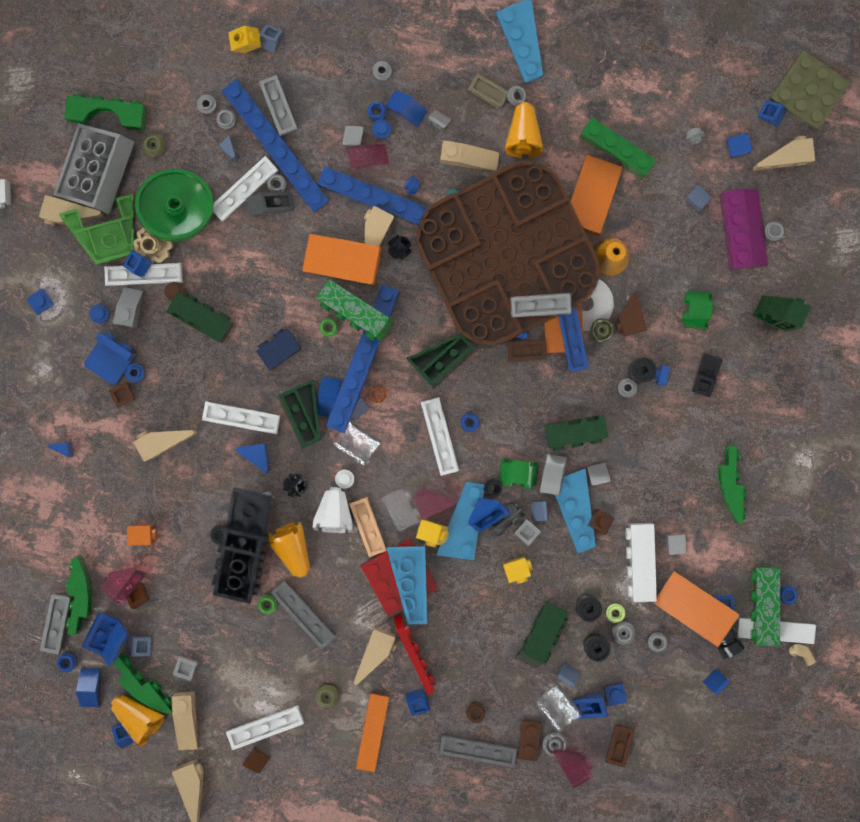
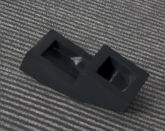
[692,353,723,397]

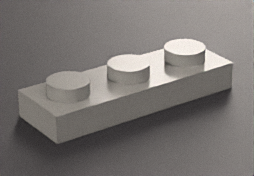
[259,75,298,137]
[511,293,572,317]
[40,593,72,655]

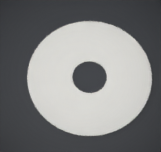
[582,279,614,331]

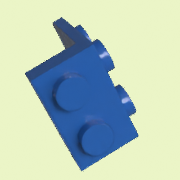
[84,332,136,385]
[82,611,128,665]

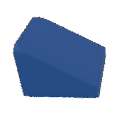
[758,100,786,127]
[727,133,752,158]
[123,250,152,278]
[48,442,73,457]
[704,669,729,695]
[405,688,430,716]
[111,723,134,748]

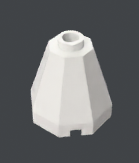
[313,487,353,533]

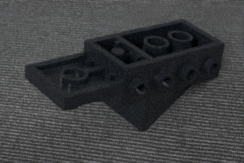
[212,487,272,604]

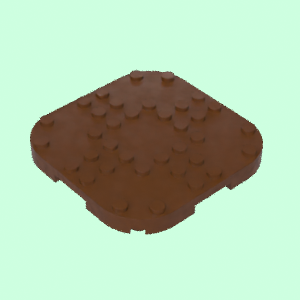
[417,161,600,345]

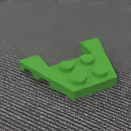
[59,194,134,265]

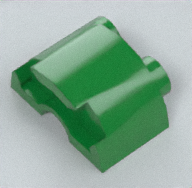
[682,290,713,330]
[498,458,539,489]

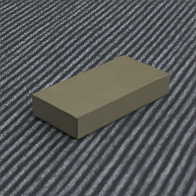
[467,73,508,110]

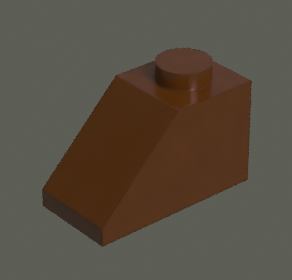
[616,293,647,337]

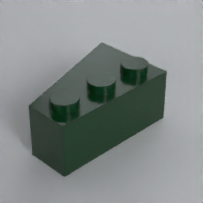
[166,292,233,343]
[753,295,812,332]
[406,333,476,389]
[278,379,321,449]
[544,415,609,451]
[515,602,568,668]

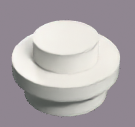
[335,470,354,489]

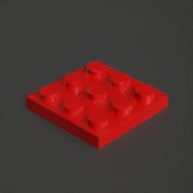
[360,538,438,616]

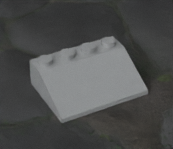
[53,123,134,214]

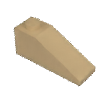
[753,136,815,171]
[440,140,500,172]
[39,195,105,226]
[364,206,395,246]
[133,430,197,462]
[353,627,398,685]
[172,691,198,750]
[172,759,204,822]

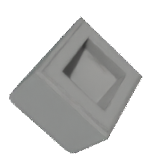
[428,110,451,132]
[342,126,364,148]
[587,463,611,486]
[666,534,686,555]

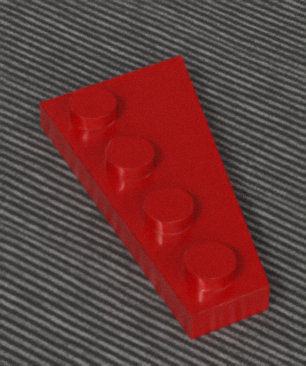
[393,613,436,695]

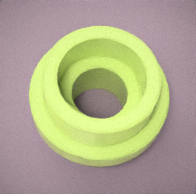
[606,603,626,623]

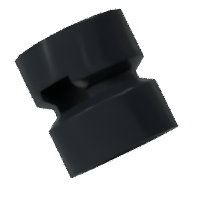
[628,357,657,383]
[575,594,602,622]
[718,625,745,659]
[583,633,610,662]

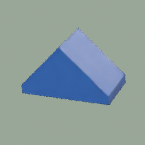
[385,90,428,128]
[317,377,341,417]
[235,443,270,474]
[468,497,510,533]
[76,668,101,707]
[572,692,608,719]

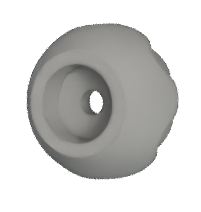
[612,621,635,645]
[543,732,567,757]

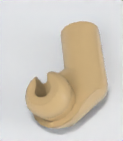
[789,643,816,666]

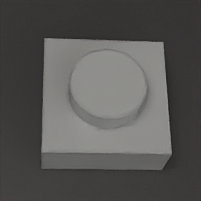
[514,519,541,546]
[173,656,198,681]

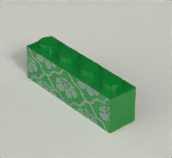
[316,279,394,342]
[750,567,780,646]

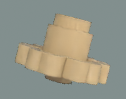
[133,228,174,264]

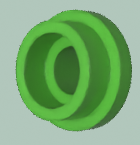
[320,318,339,337]
[258,595,277,614]

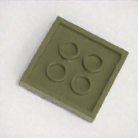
[770,50,851,131]

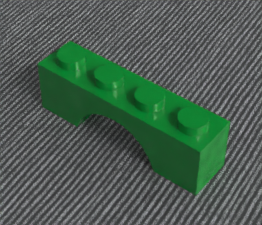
[64,94,147,131]
[579,117,656,179]

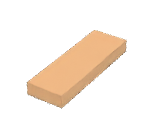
[349,497,387,557]

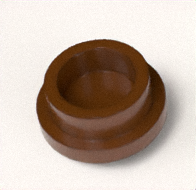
[164,282,184,301]
[466,703,486,723]

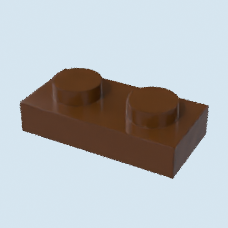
[507,340,546,362]
[518,719,541,761]
[605,724,634,768]

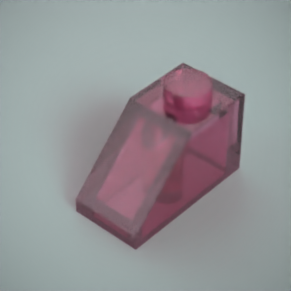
[347,144,389,172]
[413,488,457,519]
[99,568,146,604]
[553,749,594,788]

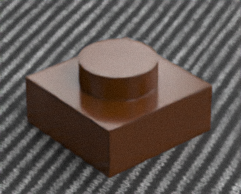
[109,382,136,408]
[588,509,614,535]
[124,582,150,609]

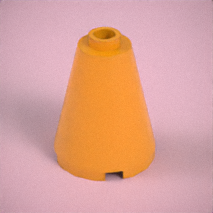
[505,102,543,158]
[594,238,630,276]
[268,522,310,578]
[111,695,165,747]

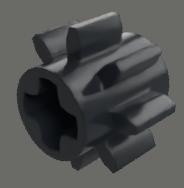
[387,235,412,260]
[283,473,307,497]

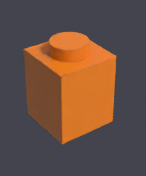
[127,524,157,546]

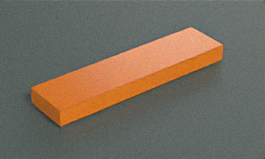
[356,692,389,772]

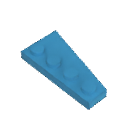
[496,0,543,84]
[555,468,596,553]
[436,482,484,560]
[386,546,427,625]

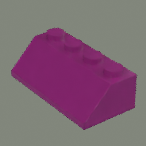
[720,189,768,271]

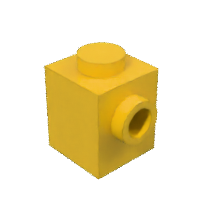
[228,26,261,53]
[416,519,449,547]
[502,556,533,584]

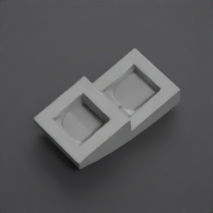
[540,454,567,495]

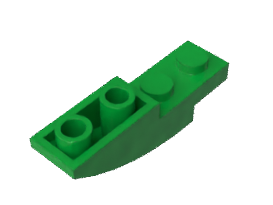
[717,446,747,524]
[65,555,92,636]
[113,653,172,714]

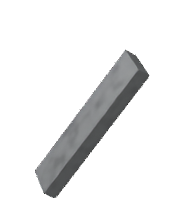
[270,580,336,650]
[439,734,518,768]

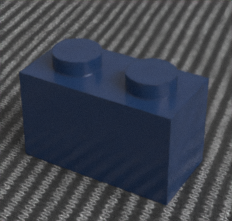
[256,329,302,371]

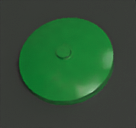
[135,169,214,242]

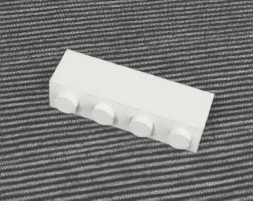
[625,523,657,602]

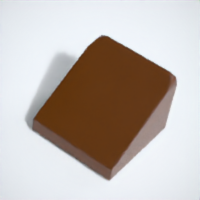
[242,747,270,774]

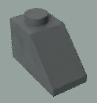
[247,191,294,217]

